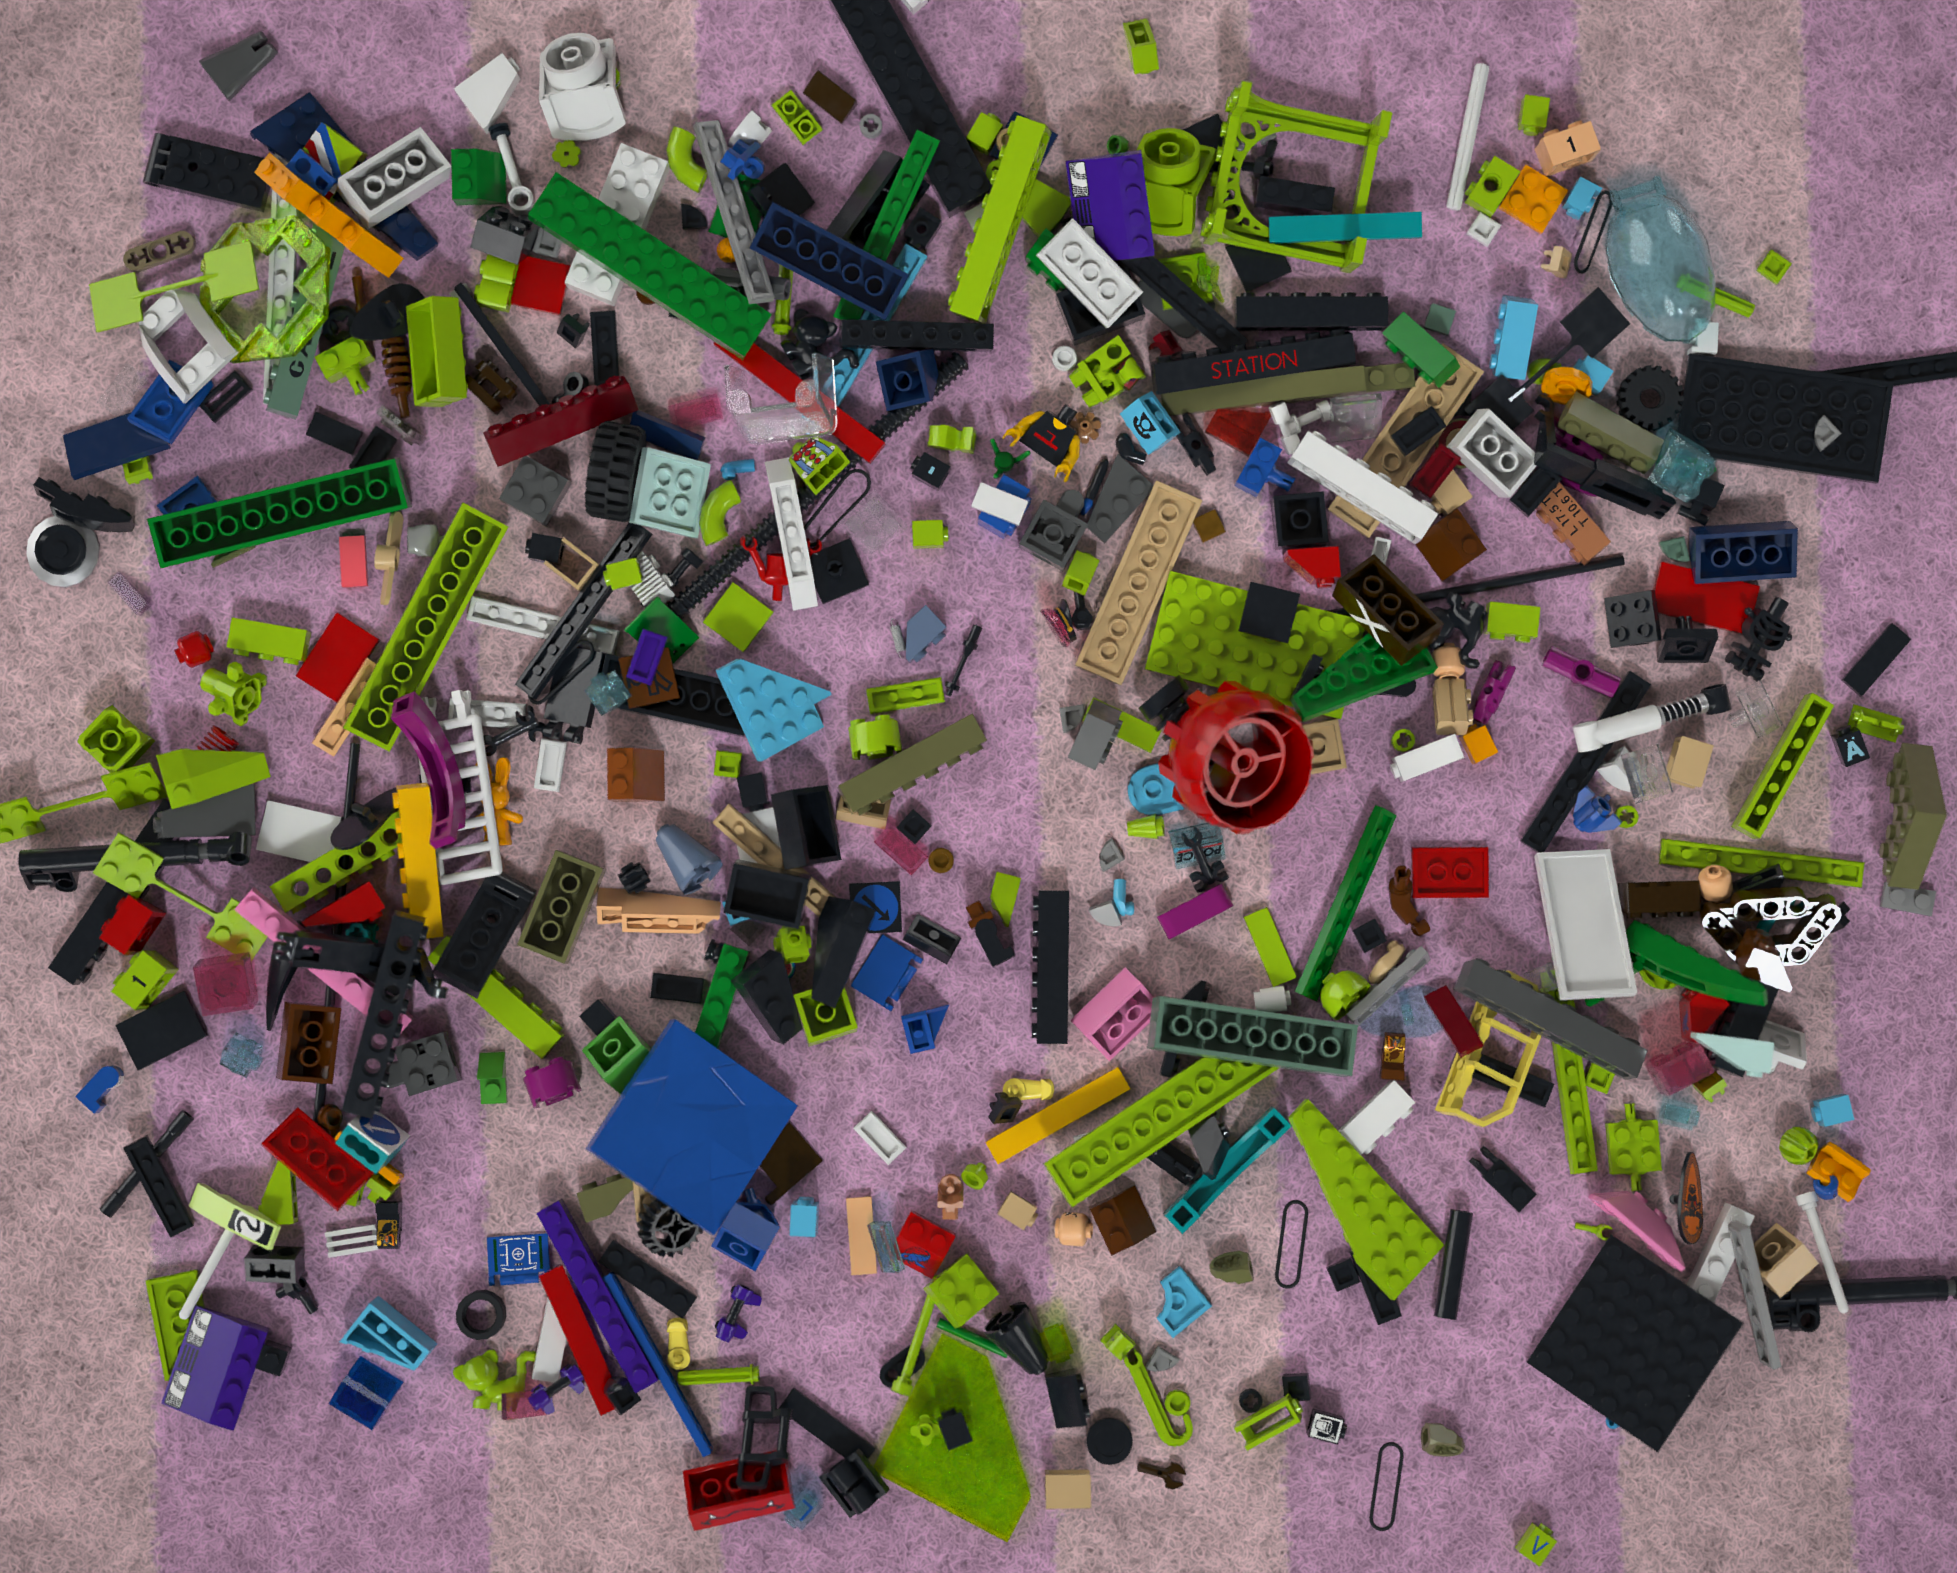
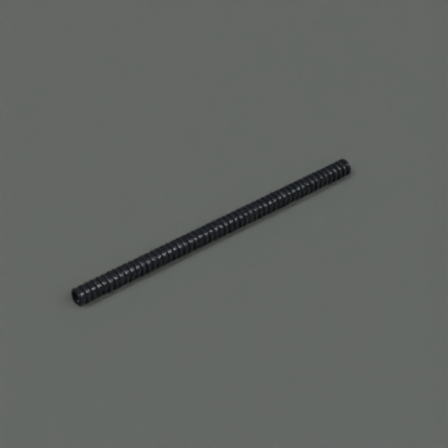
[667,352,969,620]

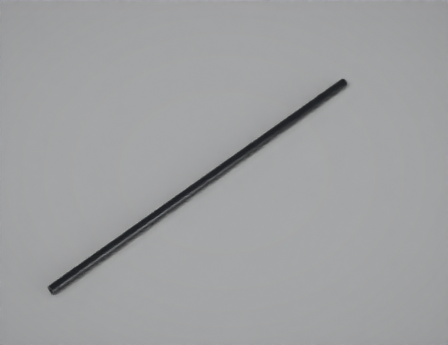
[1327,555,1625,617]
[313,743,361,1128]

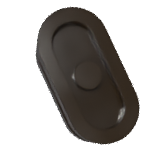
[465,359,518,416]

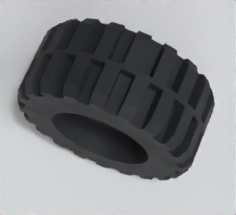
[585,421,647,522]

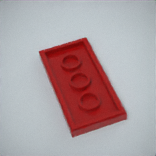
[1654,562,1760,635]
[262,1107,374,1212]

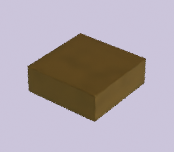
[1193,509,1226,543]

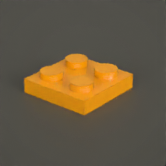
[1499,165,1569,234]

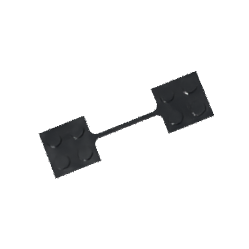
[1182,113,1292,292]
[1464,287,1630,430]

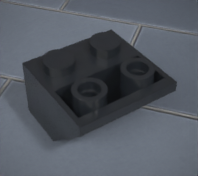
[1045,1368,1091,1428]

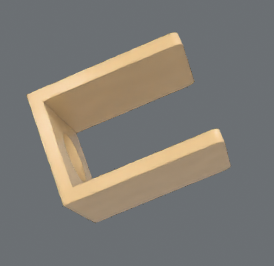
[544,537,599,592]
[1663,736,1714,789]
[1045,1469,1091,1509]

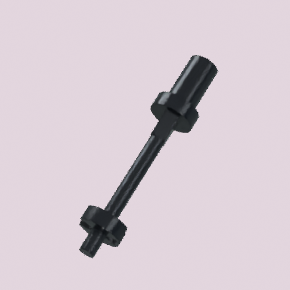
[945,624,983,697]

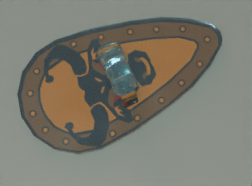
[1360,986,1442,1038]

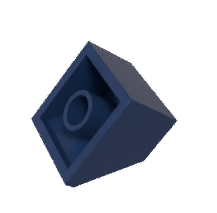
[876,349,939,411]

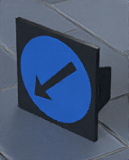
[849,881,902,934]

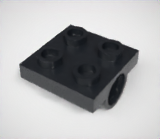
[1604,590,1662,648]
[819,1448,890,1518]

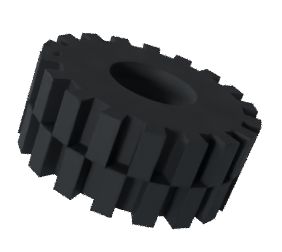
[1616,365,1684,431]

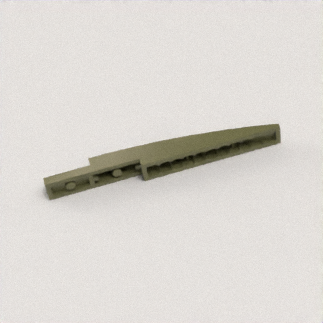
[1161,363,1415,416]

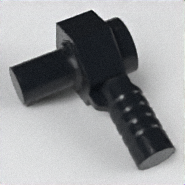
[1241,139,1278,179]
[1072,592,1093,631]
[275,1276,318,1314]

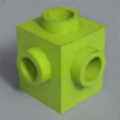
[773,926,811,964]

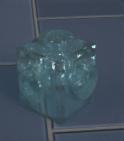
[585,670,632,716]
[219,1032,263,1078]

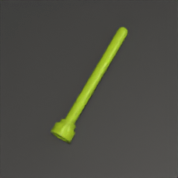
[891,1275,938,1397]

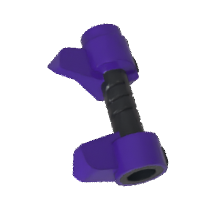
[715,1284,762,1343]
[528,1364,585,1415]

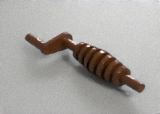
[352,276,412,419]

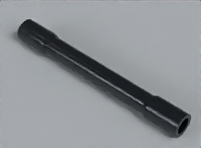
[99,1110,194,1218]

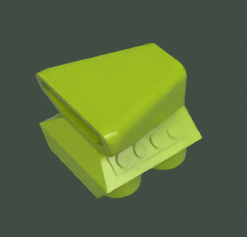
[77,705,155,773]

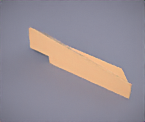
[597,888,721,934]

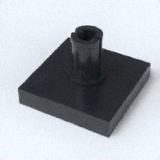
[810,538,869,605]
[1657,616,1718,663]

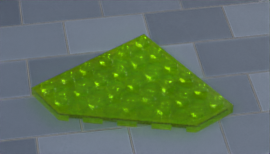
[873,1332,1031,1543]

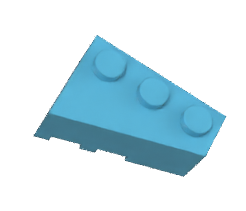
[1489,295,1538,380]

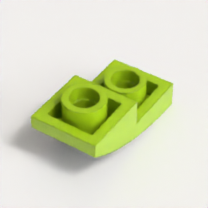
[771,90,823,145]

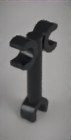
[483,705,546,756]
[1181,827,1229,893]

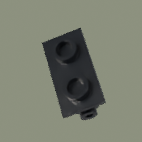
[1146,1143,1200,1186]

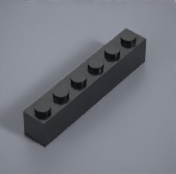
[1235,292,1388,331]
[1032,890,1069,1044]

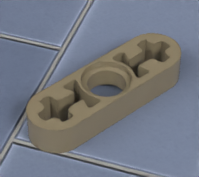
[123,231,196,272]

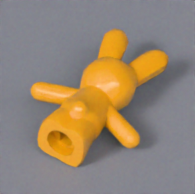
[472,757,523,846]

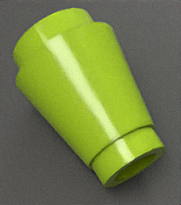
[1127,814,1165,839]

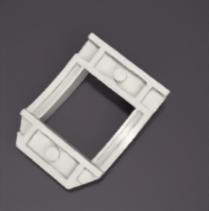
[139,288,239,404]

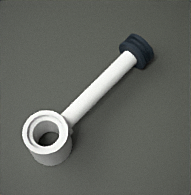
[488,123,535,216]

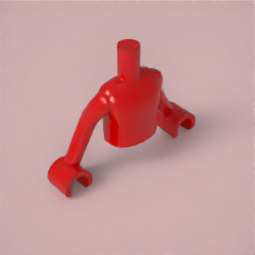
[740,536,822,601]

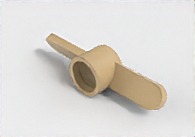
[374,512,403,606]

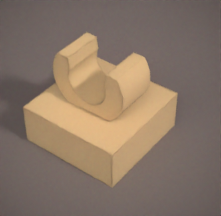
[1541,246,1572,279]

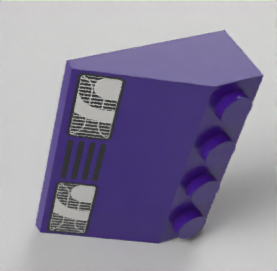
[1065,150,1155,260]
[161,1305,269,1431]

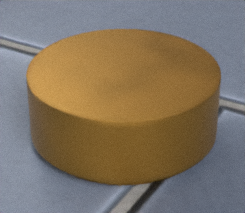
[928,848,954,873]

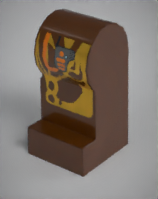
[1379,1032,1406,1081]

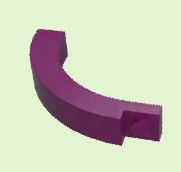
[391,691,466,849]

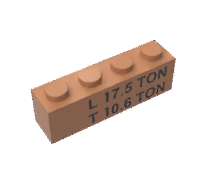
[1519,478,1611,565]

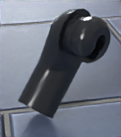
[1115,433,1147,466]

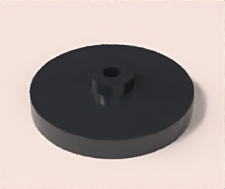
[1086,1417,1133,1465]

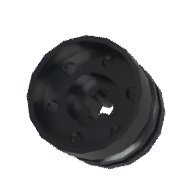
[1138,675,1190,742]

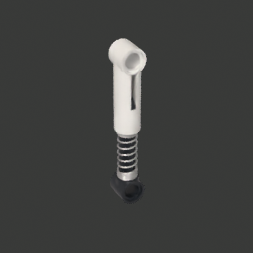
[1572,684,1732,752]

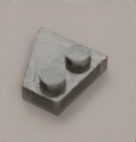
[376,405,427,446]

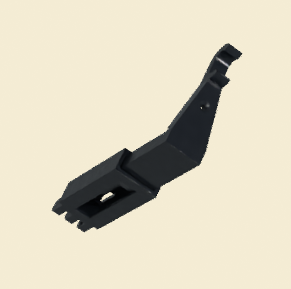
[1534,394,1676,519]
[272,930,448,999]

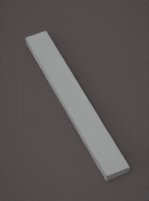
[693,120,775,304]

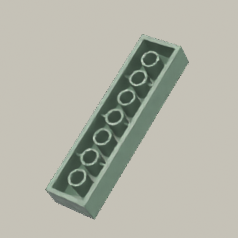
[1147,996,1358,1077]

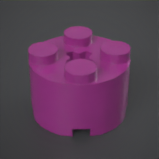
[523,1057,582,1108]

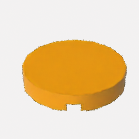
[1541,367,1593,405]

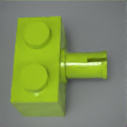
[315,337,376,395]

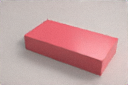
[339,535,368,588]

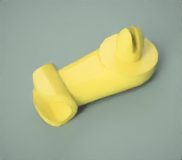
[1003,1078,1054,1100]
[667,1317,690,1370]

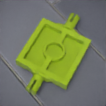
[1605,1103,1662,1191]

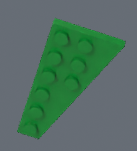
[1291,633,1438,722]

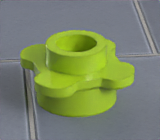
[910,1414,941,1446]

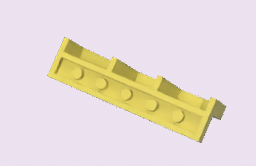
[1435,971,1541,1127]

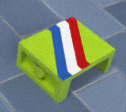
[303,122,368,204]

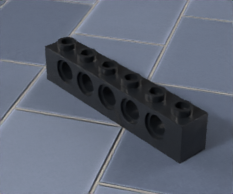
[839,319,994,352]

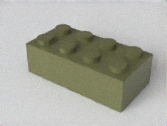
[517,850,606,964]

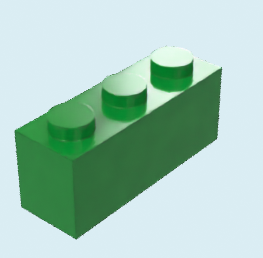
[1382,311,1461,388]

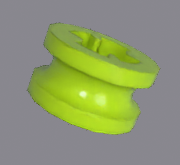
[1391,729,1415,752]
[1615,805,1639,828]

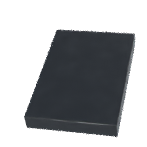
[115,991,208,1071]

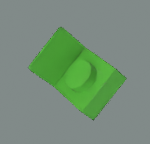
[477,1052,508,1104]

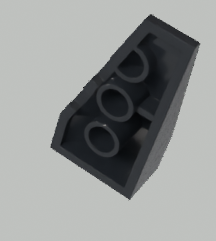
[811,896,876,1009]

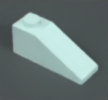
[1691,1032,1774,1078]

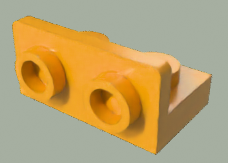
[1806,1141,1871,1202]

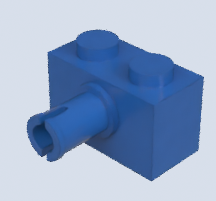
[1234,438,1296,497]

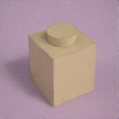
[997,1191,1039,1230]

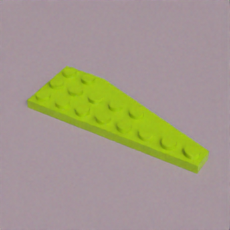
[1288,1099,1444,1300]

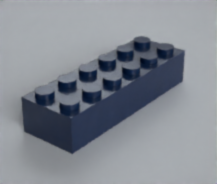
[749,202,909,320]

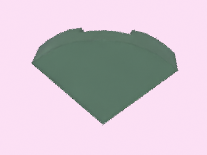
[1659,536,1690,562]

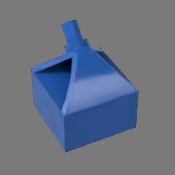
[711,1188,780,1272]

